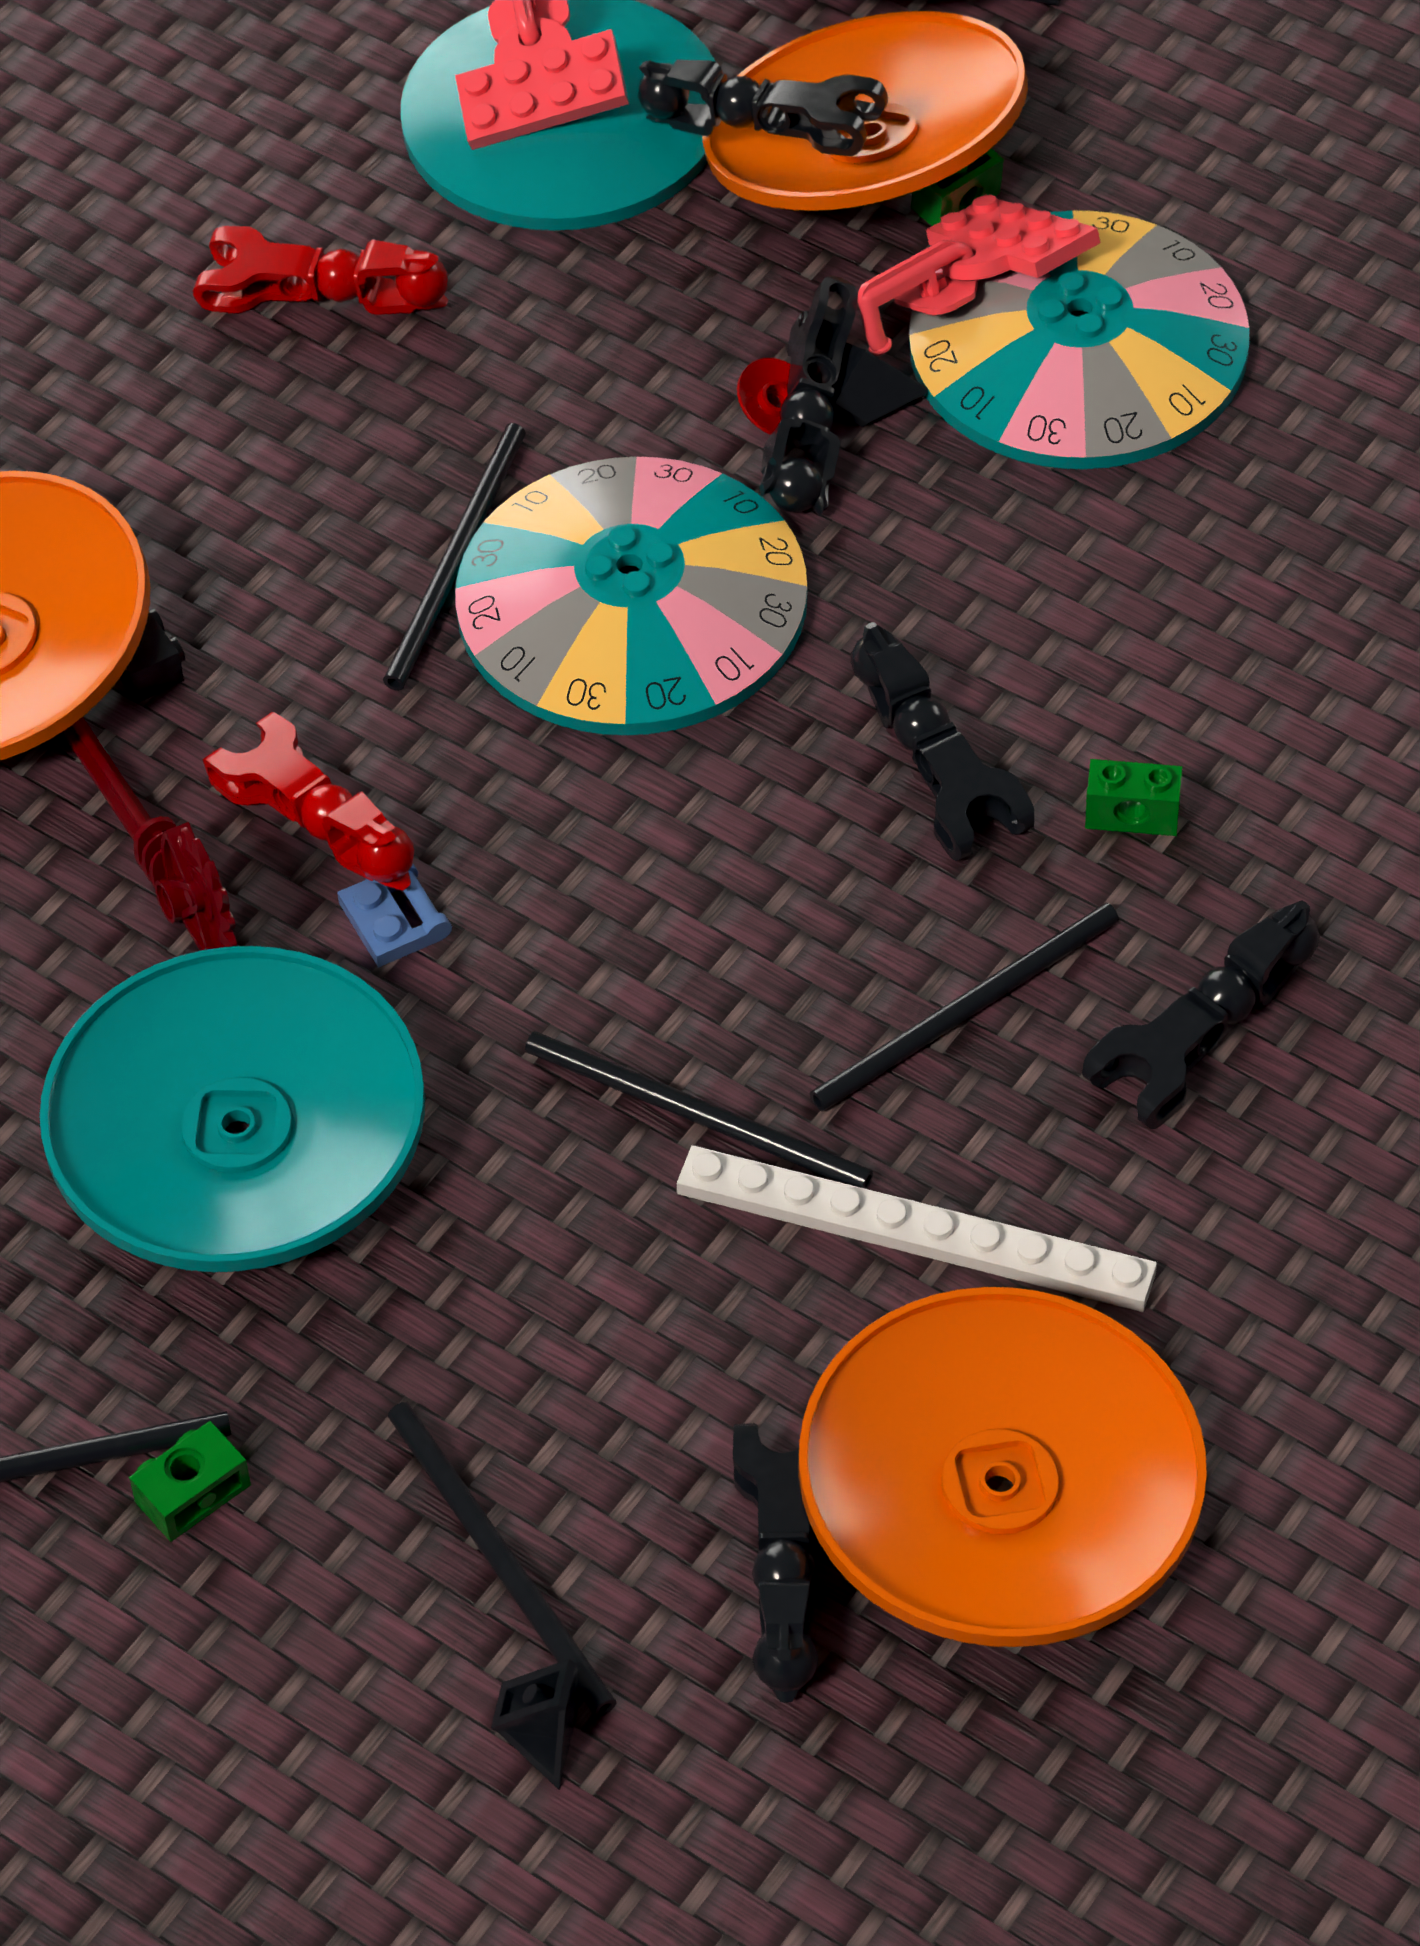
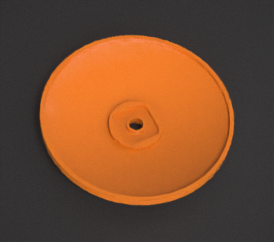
[702,11,1028,211]
[0,471,150,760]
[799,1287,1207,1647]

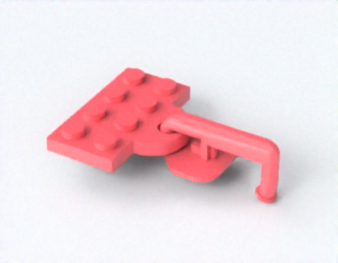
[455,0,629,150]
[857,195,1100,356]

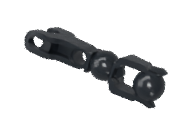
[638,60,888,156]
[759,276,858,516]
[850,622,1035,861]
[1082,900,1320,1129]
[733,1423,819,1702]

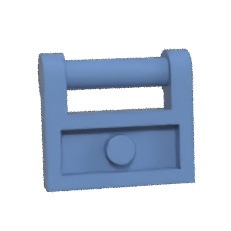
[337,864,452,968]

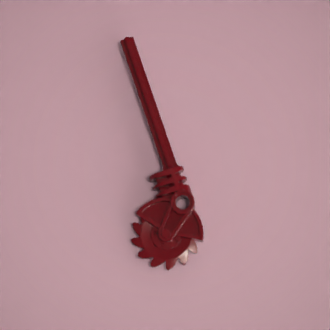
[61,717,237,951]

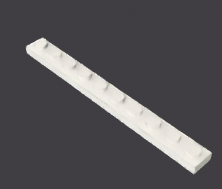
[676,1145,1157,1312]

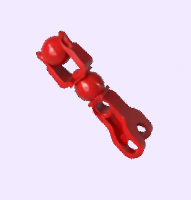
[193,226,448,315]
[203,712,414,891]

